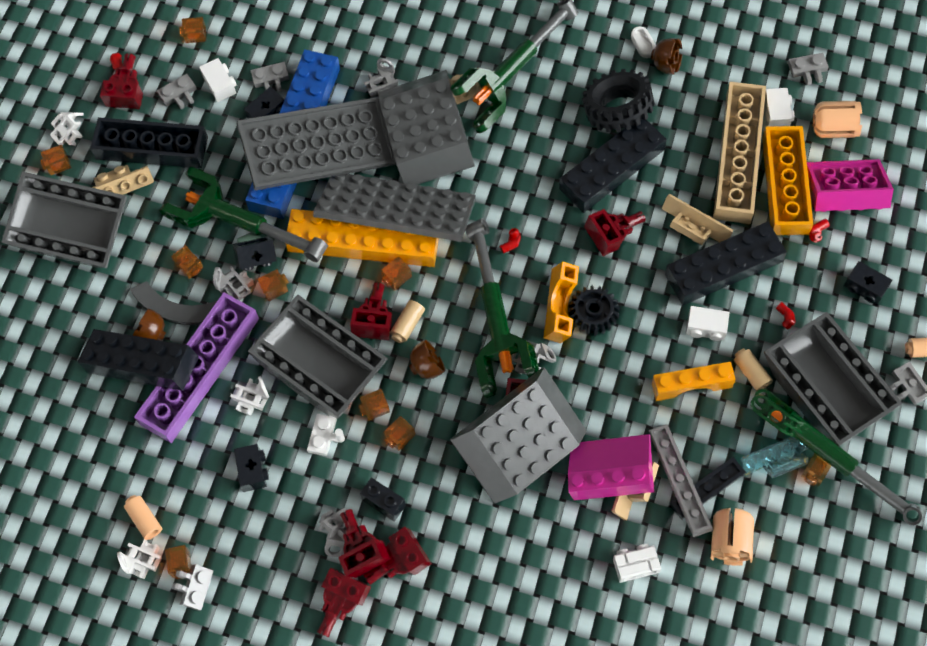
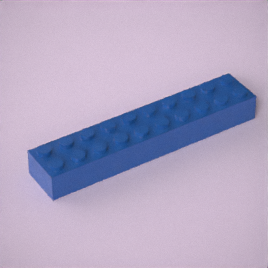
[245,49,340,219]

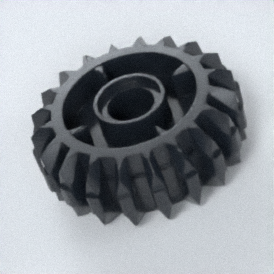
[568,285,620,336]

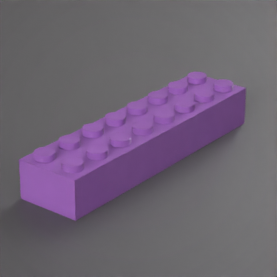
[134,292,259,443]

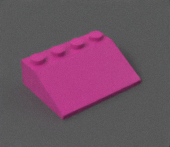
[807,159,894,212]
[568,434,654,501]

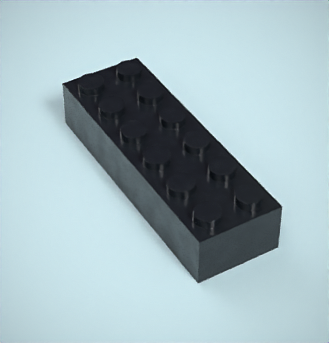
[90,117,208,168]
[559,119,667,213]
[665,222,787,306]
[77,329,199,391]

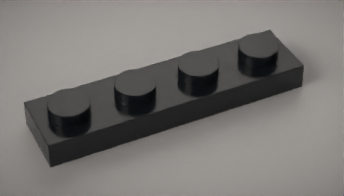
[669,457,746,520]

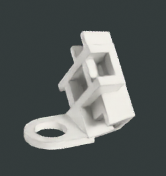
[50,112,84,146]
[230,376,269,416]
[117,539,162,579]

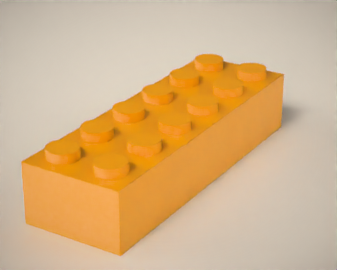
[762,126,813,235]

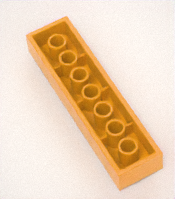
[285,209,439,267]

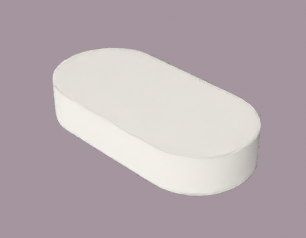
[631,26,656,58]

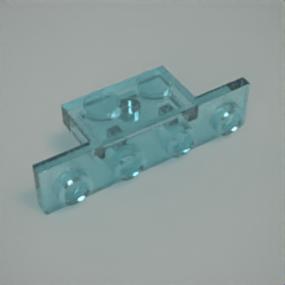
[741,437,809,478]

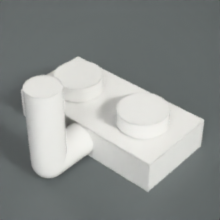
[307,414,345,456]

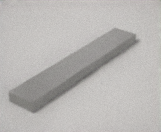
[649,424,713,537]

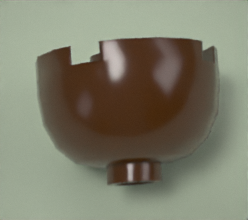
[651,38,682,75]
[133,309,166,341]
[409,340,446,379]

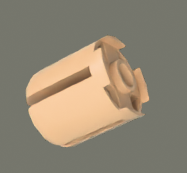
[812,101,862,138]
[710,508,754,566]

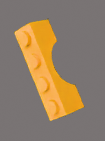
[543,261,579,343]
[652,362,736,401]

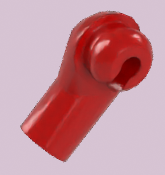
[110,53,123,70]
[809,219,830,243]
[499,228,521,254]
[776,302,796,330]

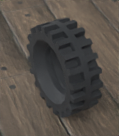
[582,69,655,132]

